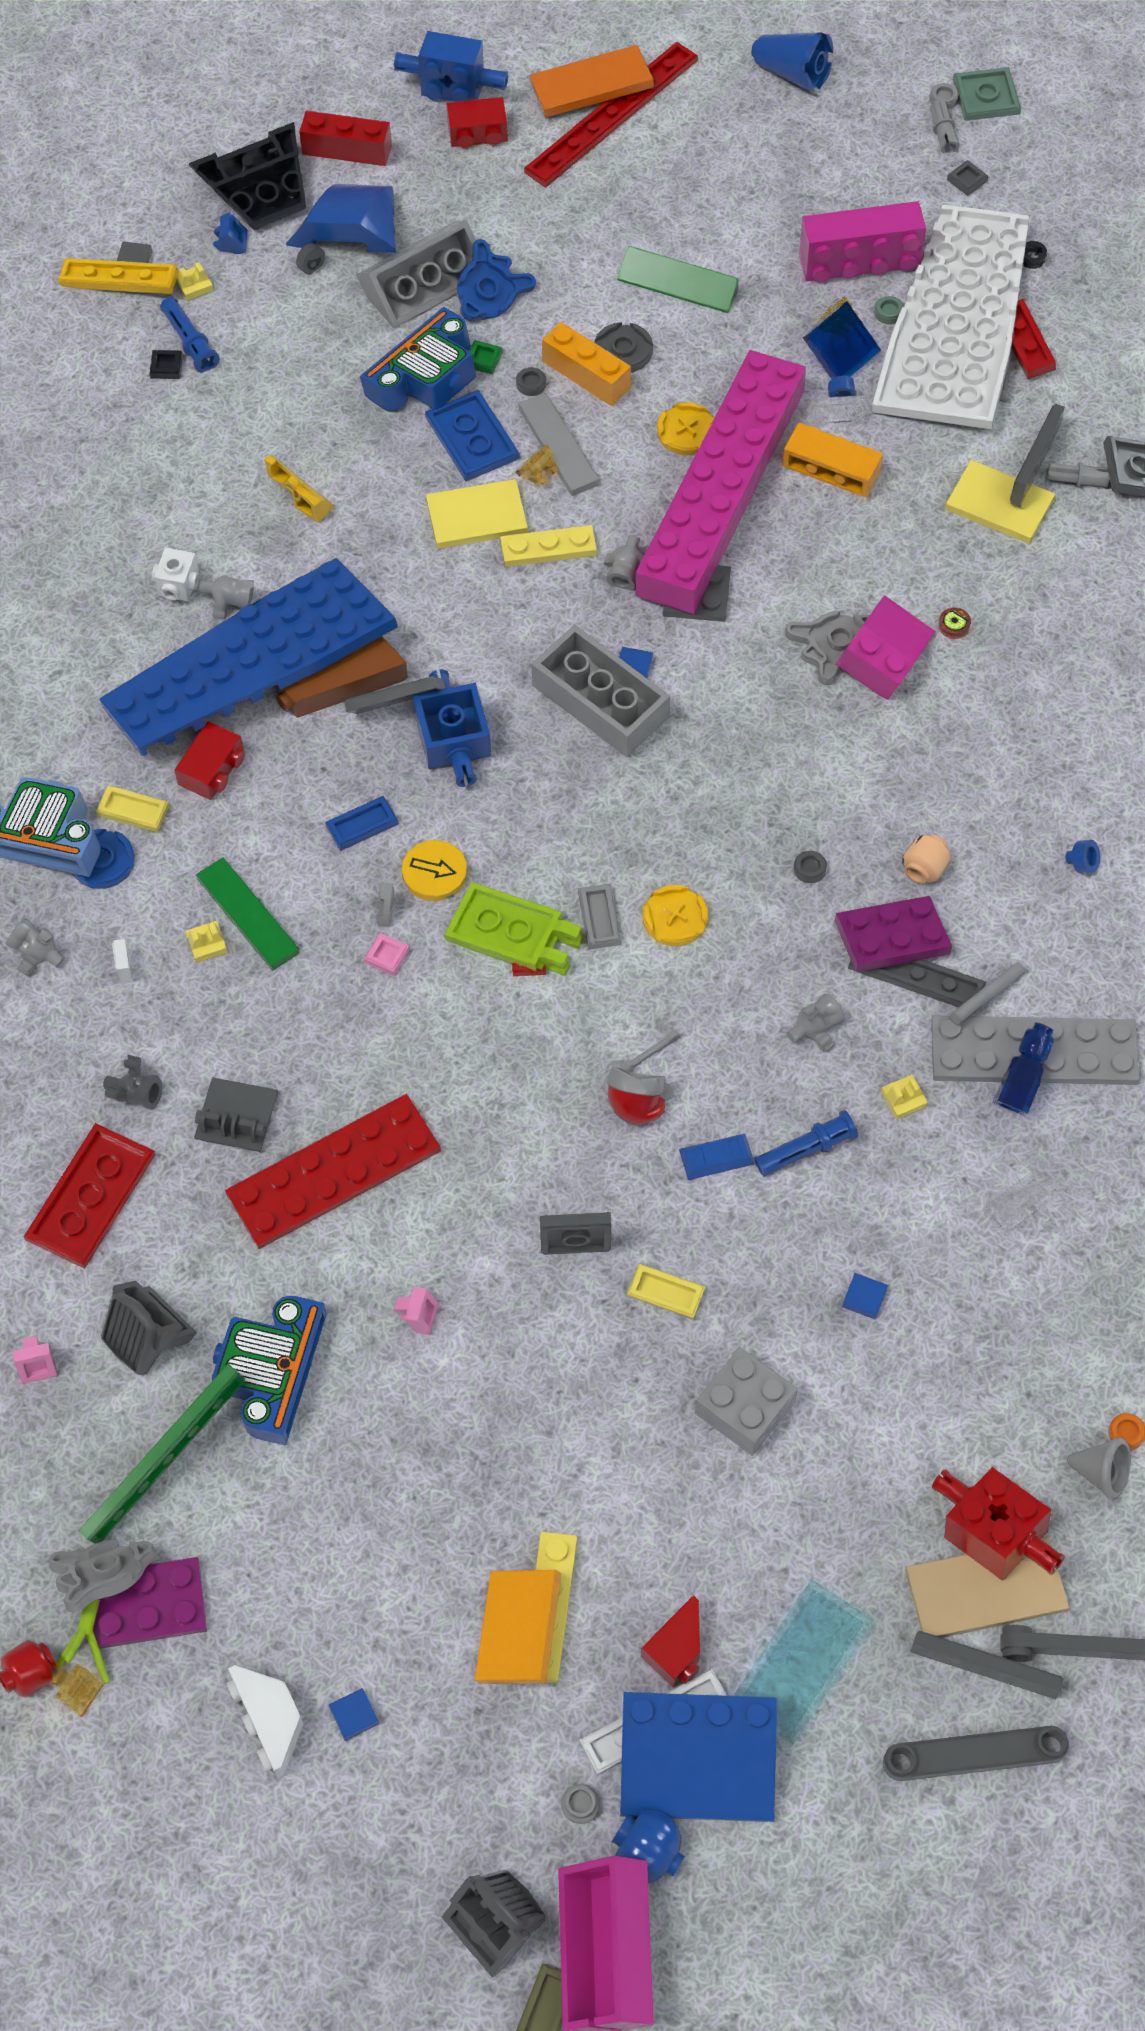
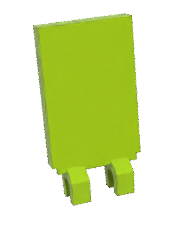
[444,882,584,976]

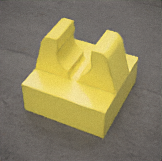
[176,262,214,301]
[185,921,228,963]
[881,1075,928,1120]

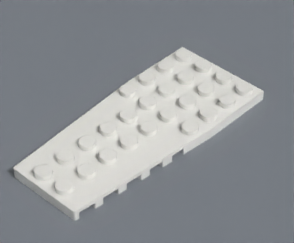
[872,205,1029,429]

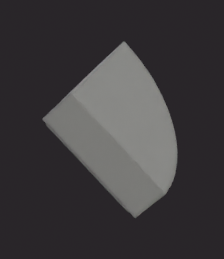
[377,882,395,927]

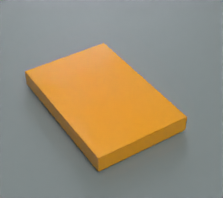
[475,1570,561,1684]

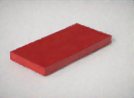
[23,1123,156,1269]

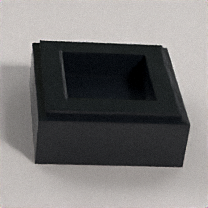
[149,350,183,379]

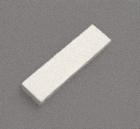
[579,1669,727,1775]

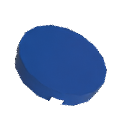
[73,829,135,889]

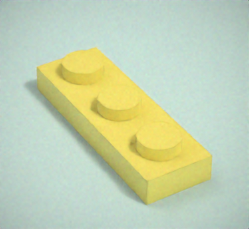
[500,525,597,567]

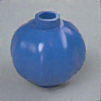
[612,1810,685,1883]

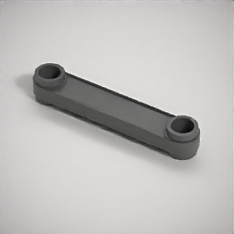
[1000,1625,1145,1662]
[883,1726,1069,1781]

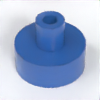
[1065,840,1100,873]

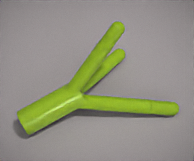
[56,1599,110,1684]

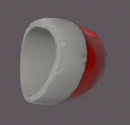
[607,1067,673,1125]

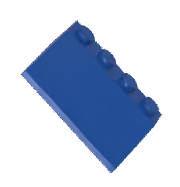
[620,1692,777,1822]

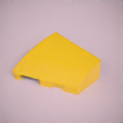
[264,455,334,523]

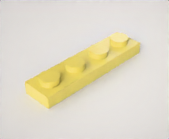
[536,1531,577,1684]

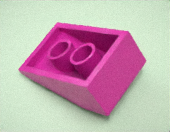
[835,595,935,700]

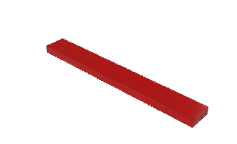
[524,42,698,188]

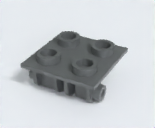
[194,1077,278,1152]

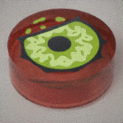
[938,607,971,639]

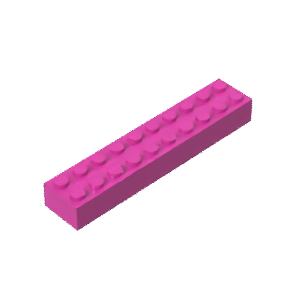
[636,350,806,614]

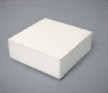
[112,939,133,984]

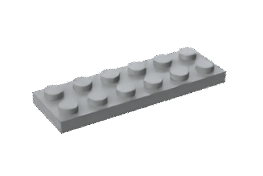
[931,1015,1140,1085]

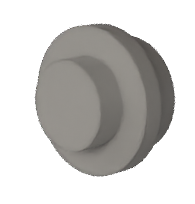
[561,1784,600,1824]

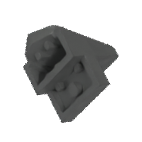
[101,1280,197,1375]
[442,1870,545,1977]

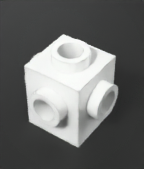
[152,547,200,602]

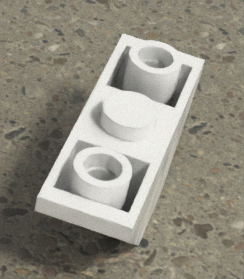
[226,1665,303,1779]

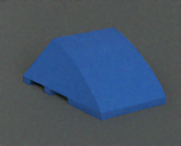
[286,184,396,253]

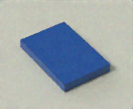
[425,390,520,482]

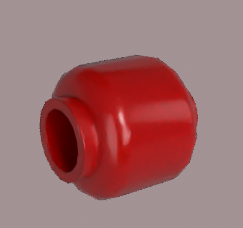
[0,1640,57,1698]

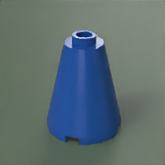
[751,32,834,92]

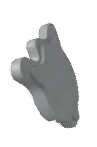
[785,611,870,685]
[48,1539,156,1613]

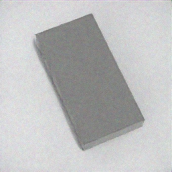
[578,884,621,950]

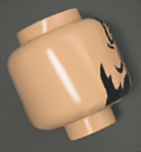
[902,835,951,884]

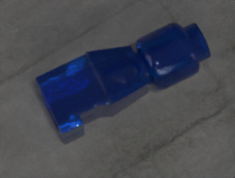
[992,1022,1054,1115]

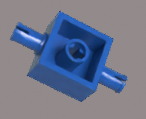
[394,31,508,102]
[413,669,491,787]

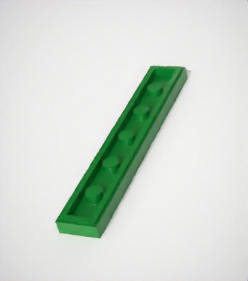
[78,1364,245,1544]

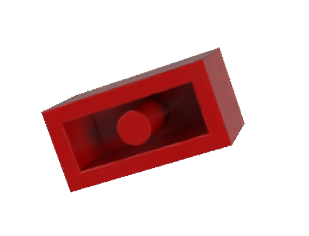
[446,97,508,148]
[174,721,245,800]

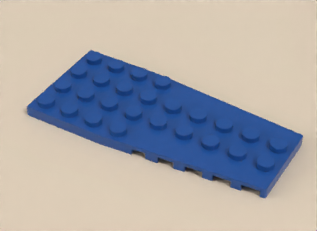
[100,558,398,756]

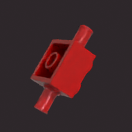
[932,1467,1065,1581]

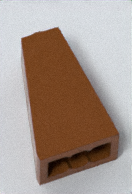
[276,636,408,718]

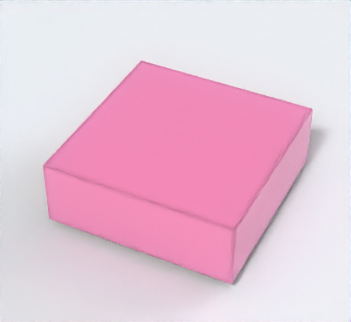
[364,933,410,976]

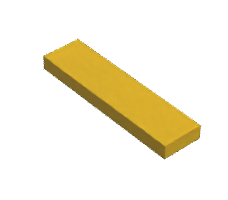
[58,258,179,294]

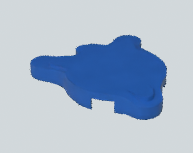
[457,239,536,321]

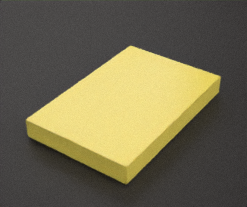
[945,460,1055,544]
[426,479,528,549]

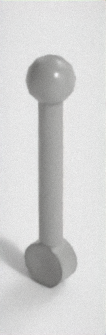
[999,352,1015,402]
[620,1030,681,1072]

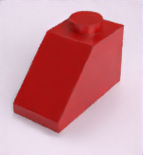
[641,1595,700,1688]

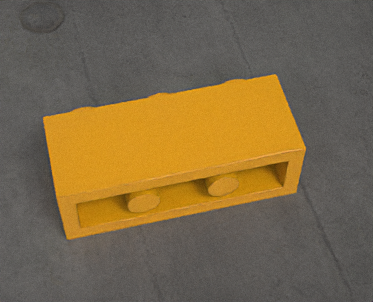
[542,322,631,406]
[782,422,883,498]

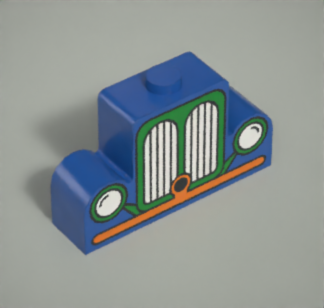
[360,307,476,411]
[212,1296,327,1446]

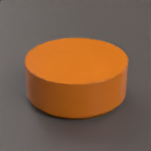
[1108,1413,1145,1451]

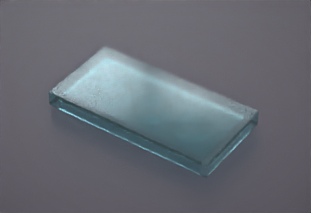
[733,1579,874,1746]

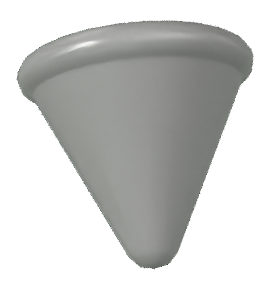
[1067,1437,1131,1499]

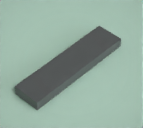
[1010,404,1065,507]
[848,960,986,1013]
[911,1630,1064,1700]

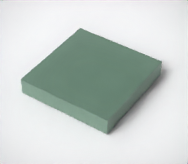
[953,67,1021,121]

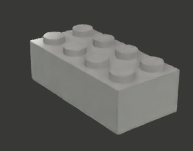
[531,624,670,757]

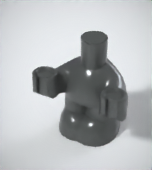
[103,1055,162,1109]

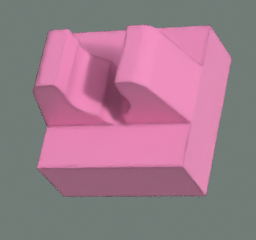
[394,1287,439,1335]
[13,1336,57,1384]

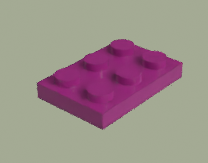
[834,896,952,972]
[93,1557,207,1649]

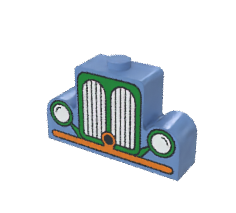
[0,777,101,877]

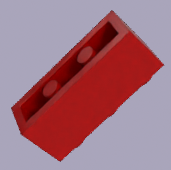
[299,110,392,166]

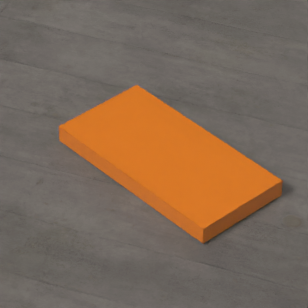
[529,45,654,118]

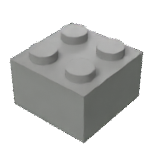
[695,1346,798,1456]

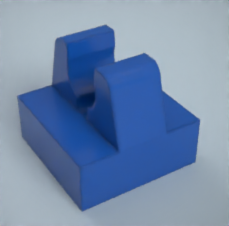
[213,212,248,254]

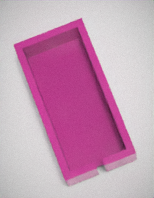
[799,201,926,282]
[558,1855,654,2031]

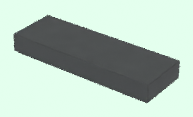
[344,676,445,714]

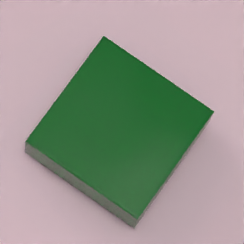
[470,340,503,375]

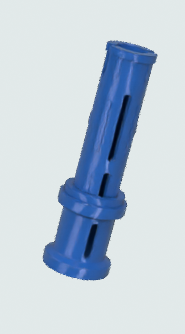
[160,297,220,373]
[754,1110,858,1177]

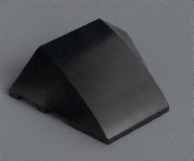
[189,122,306,230]

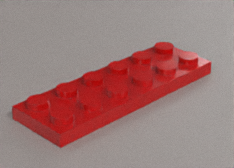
[225,1093,441,1249]

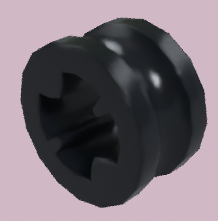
[1023,241,1047,269]

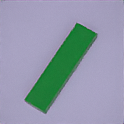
[196,857,300,971]

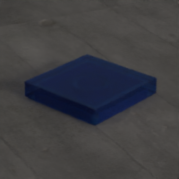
[802,301,881,379]

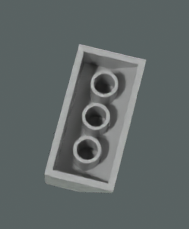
[356,220,476,328]

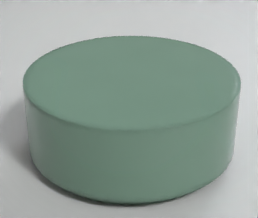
[874,296,904,324]

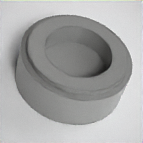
[929,83,959,109]

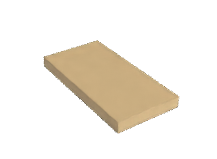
[905,1538,1069,1638]

